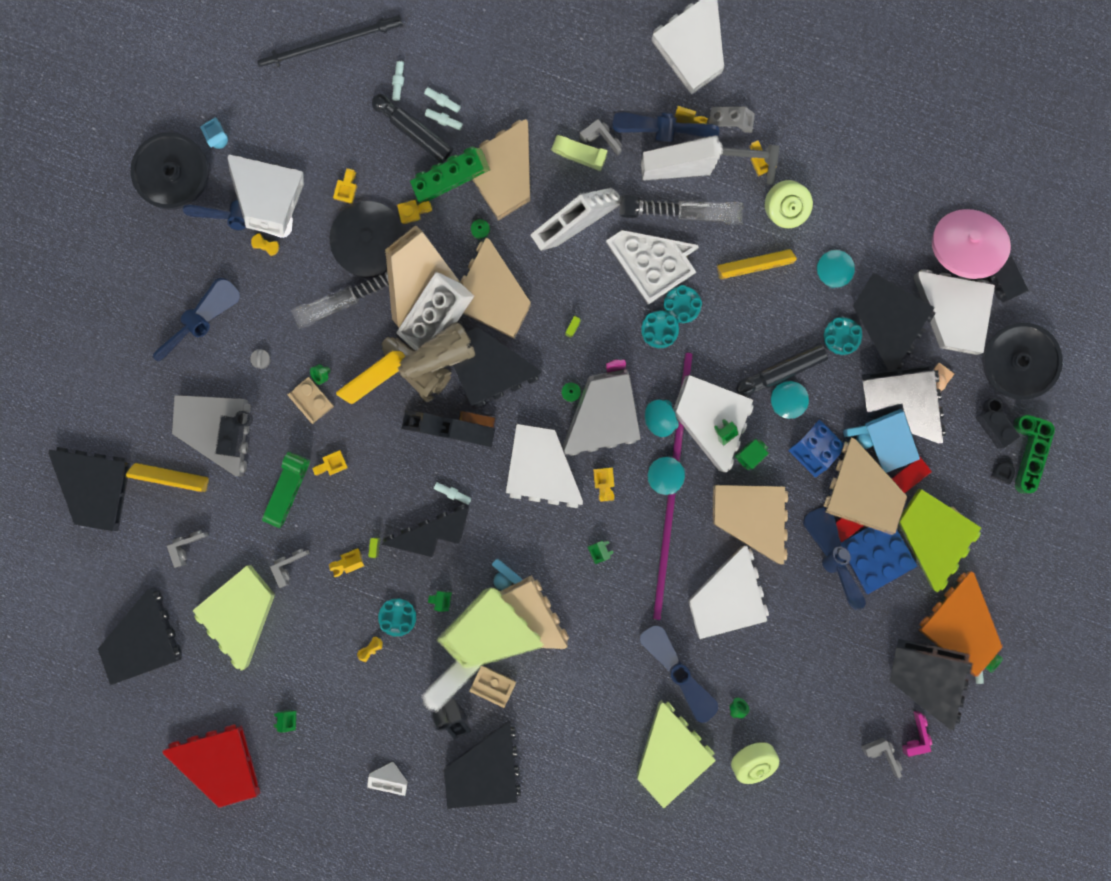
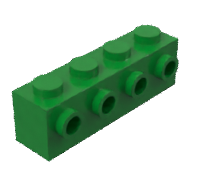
[410,146,490,202]

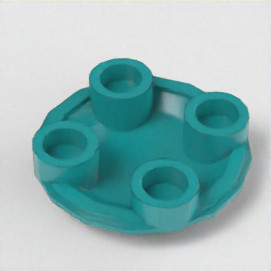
[816,250,855,288]
[664,285,702,324]
[641,311,679,348]
[824,317,862,355]
[771,381,809,419]
[645,400,679,437]
[648,457,685,495]
[378,598,416,637]

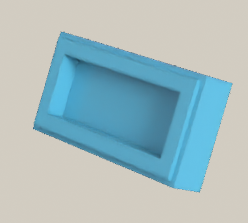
[200,118,228,149]
[843,426,873,449]
[492,559,523,590]

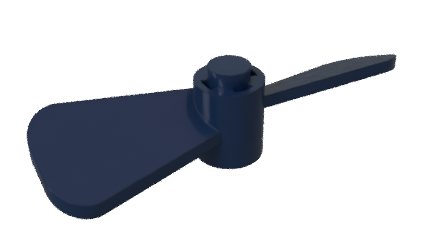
[612,112,720,142]
[183,200,293,237]
[152,278,240,362]
[803,507,866,610]
[640,625,718,723]

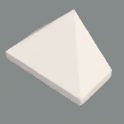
[367,762,407,796]

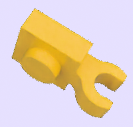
[675,106,707,124]
[749,140,777,177]
[333,168,357,204]
[397,200,432,224]
[312,450,348,476]
[593,468,614,502]
[329,548,364,577]

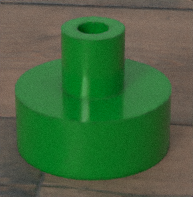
[471,219,490,240]
[310,364,330,385]
[562,383,581,402]
[985,654,1003,673]
[729,698,750,718]

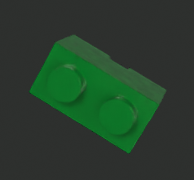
[734,439,769,470]

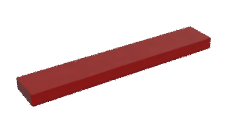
[836,457,932,542]

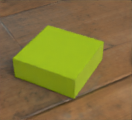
[565,316,581,338]
[368,538,380,558]

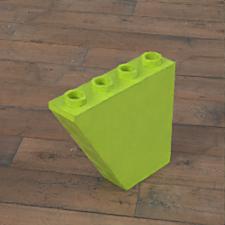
[899,489,981,592]

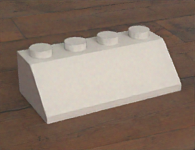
[396,272,474,351]

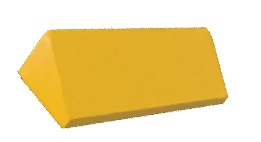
[717,250,797,279]
[336,351,405,404]
[126,463,209,492]

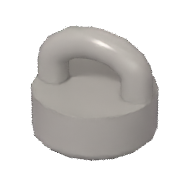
[251,349,271,369]

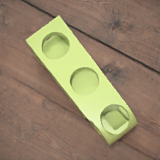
[551,135,608,171]

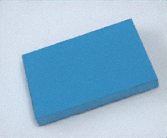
[865,409,920,473]

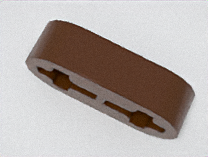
[458,411,496,428]

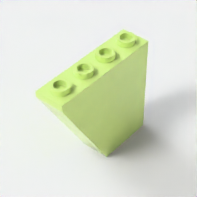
[193,565,275,671]
[438,588,544,668]
[636,700,716,808]

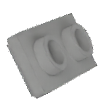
[709,107,755,133]
[580,119,622,156]
[167,530,209,568]
[270,549,310,588]
[862,738,902,778]

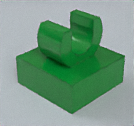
[714,419,739,446]
[588,540,614,564]
[428,591,452,612]
[274,710,296,733]

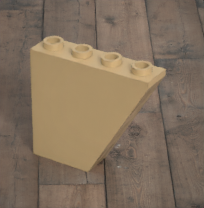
[472,119,530,220]
[386,226,460,328]
[460,238,531,339]
[824,438,907,535]
[713,485,788,564]
[499,575,569,649]

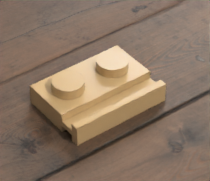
[287,377,334,424]
[470,665,516,708]

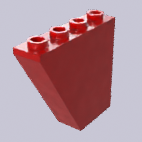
[163,724,261,808]

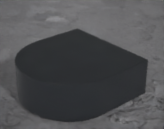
[991,462,1015,484]

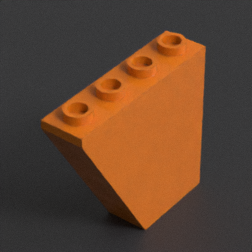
[919,571,1002,677]

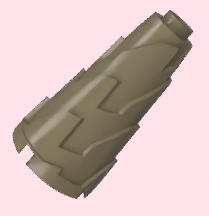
[397,321,475,379]
[381,337,452,402]

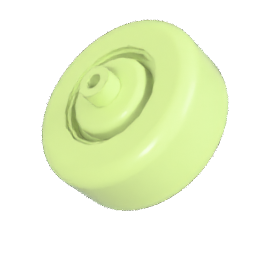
[765,180,813,228]
[731,742,780,784]

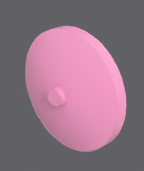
[932,209,1011,279]

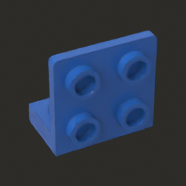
[788,420,844,478]

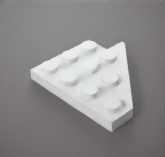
[606,230,699,305]

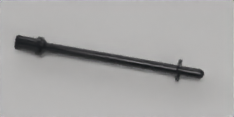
[257,14,403,67]

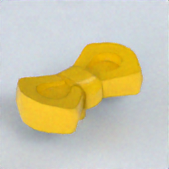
[251,234,279,256]
[357,637,383,662]

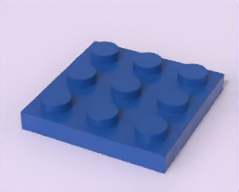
[841,527,918,594]

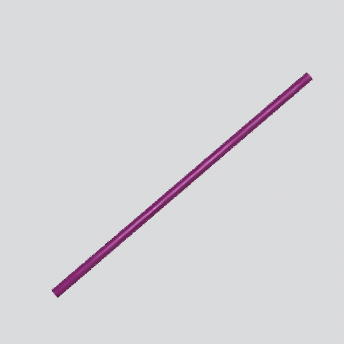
[653,353,693,620]

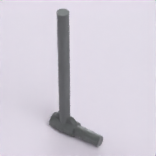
[720,145,780,185]

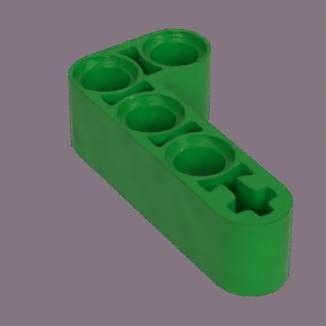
[1013,415,1055,494]
[262,452,310,529]

